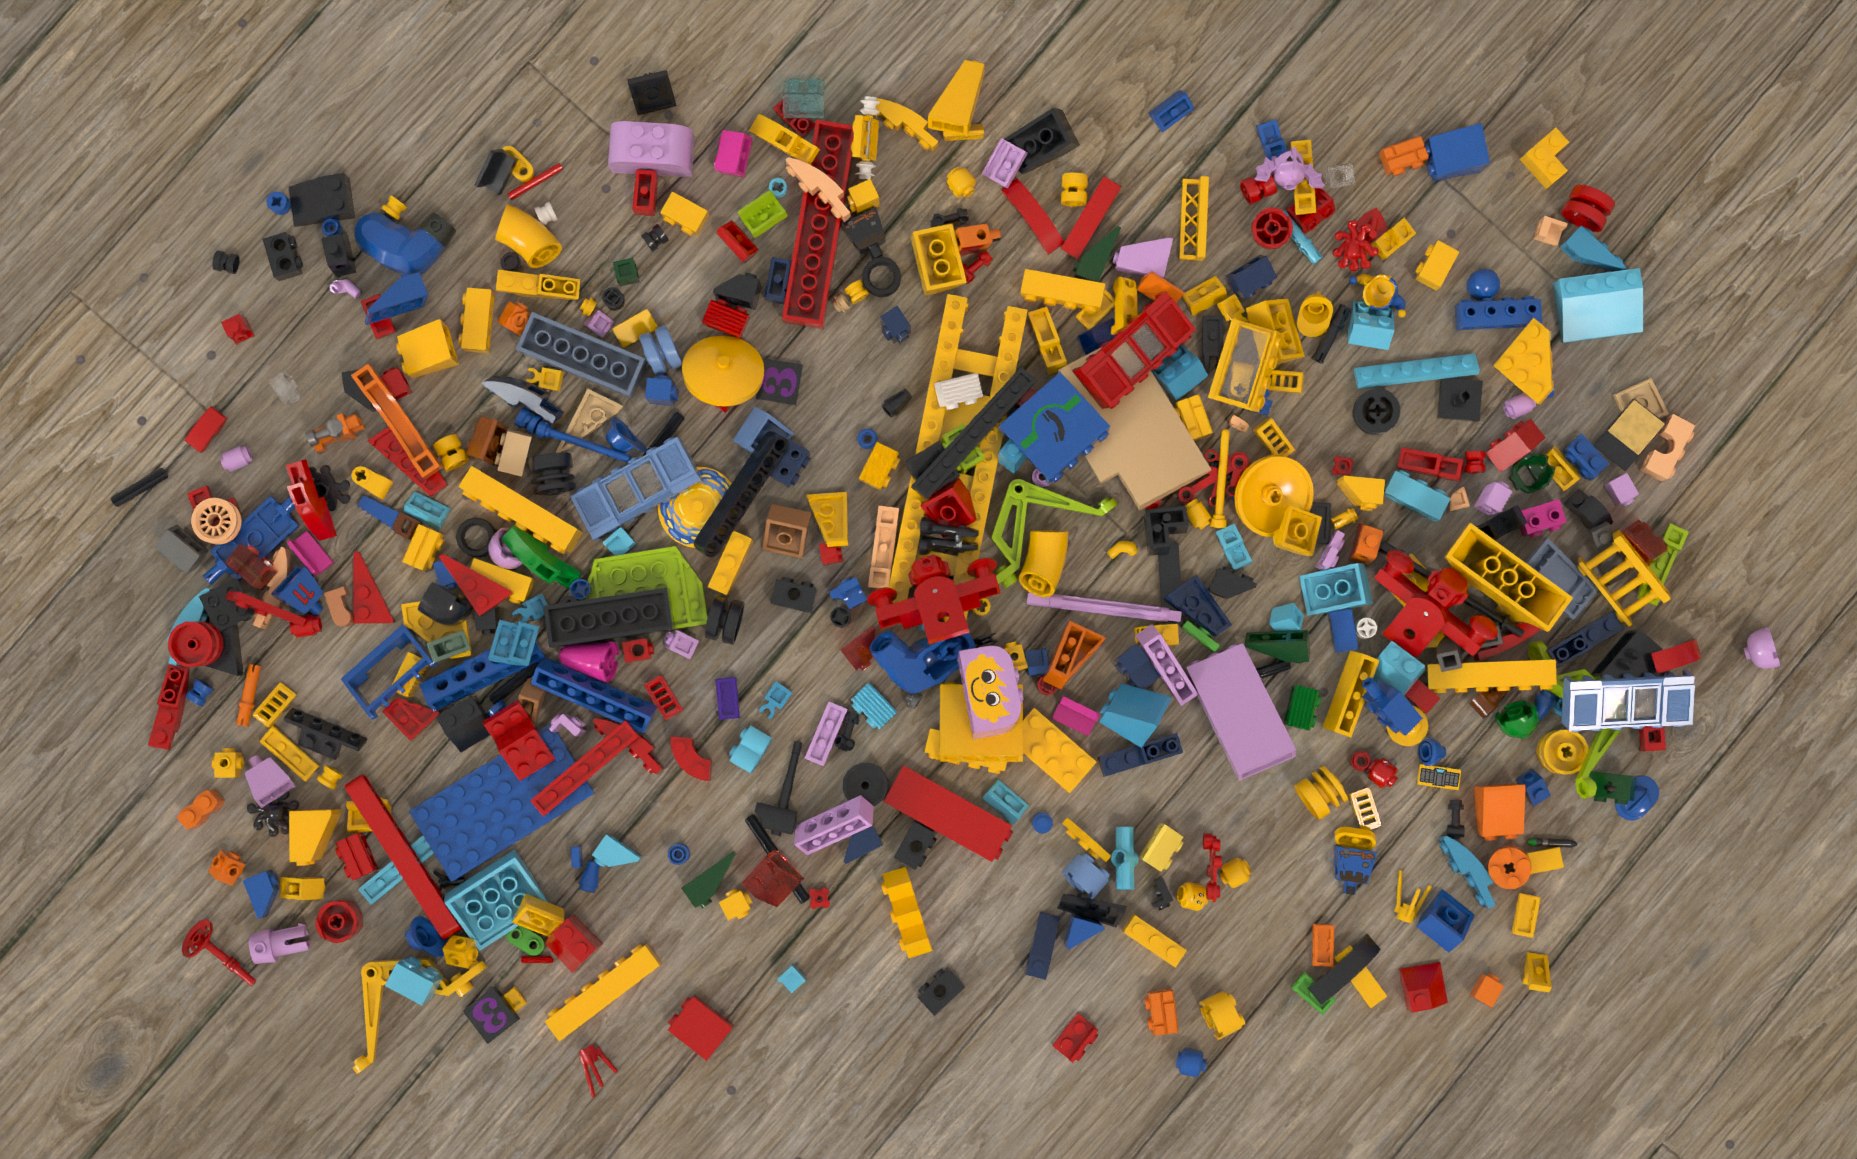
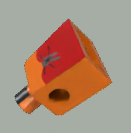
[955,224,1001,256]
[1349,523,1383,566]

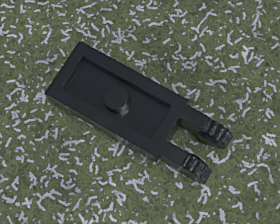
[1202,316,1223,373]

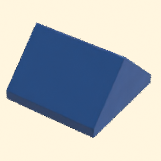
[1064,914,1105,950]

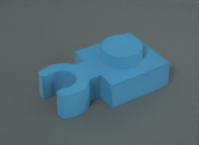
[512,593,548,624]
[759,681,793,719]

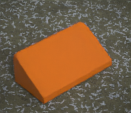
[1137,271,1184,303]

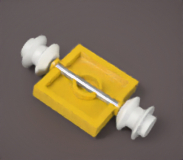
[851,96,881,180]

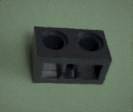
[262,232,303,281]

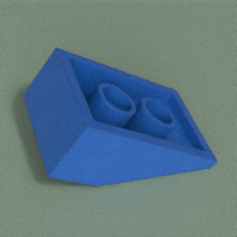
[365,272,428,325]

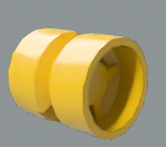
[1061,173,1088,207]
[433,434,470,472]

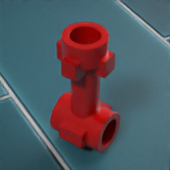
[963,250,993,284]

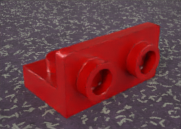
[1286,188,1335,234]
[1052,1012,1098,1063]

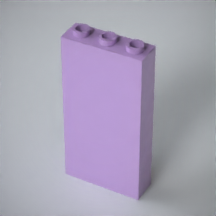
[1186,643,1296,781]

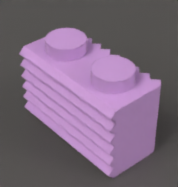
[1474,481,1512,516]

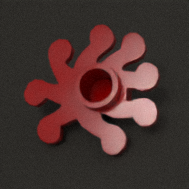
[1333,220,1379,271]

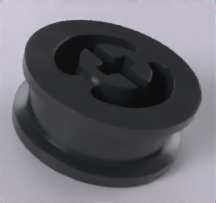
[1352,388,1400,435]

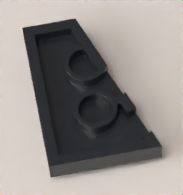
[1057,894,1127,928]

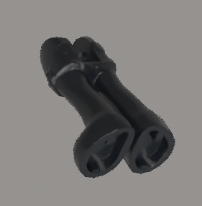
[919,516,979,555]

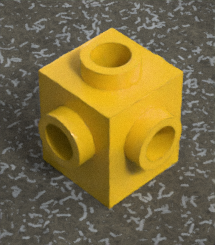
[212,748,244,778]
[442,935,478,968]

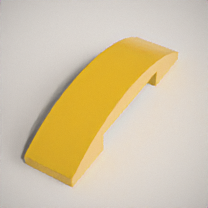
[1291,139,1316,215]

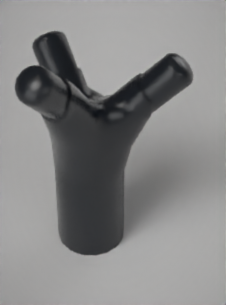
[433,870,465,891]

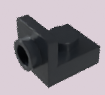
[1152,876,1173,910]

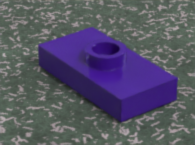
[716,677,740,720]

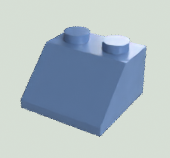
[732,407,794,454]

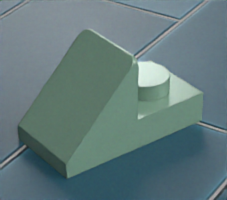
[427,630,471,663]

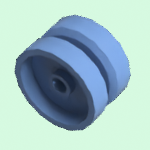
[639,324,682,376]

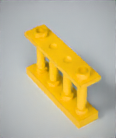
[1577,530,1671,626]

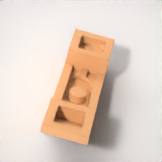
[868,506,899,588]

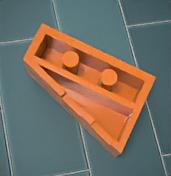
[1042,620,1106,689]

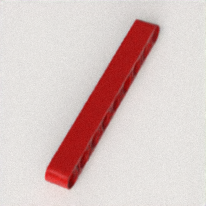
[344,774,463,940]

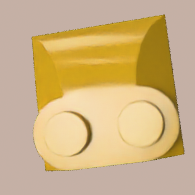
[1273,505,1322,556]

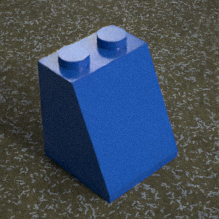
[1424,123,1490,181]

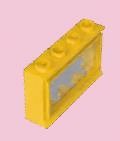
[1208,319,1284,413]

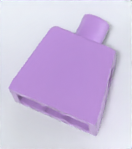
[245,755,296,808]

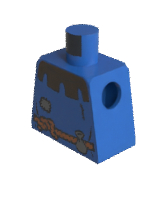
[1334,845,1377,895]

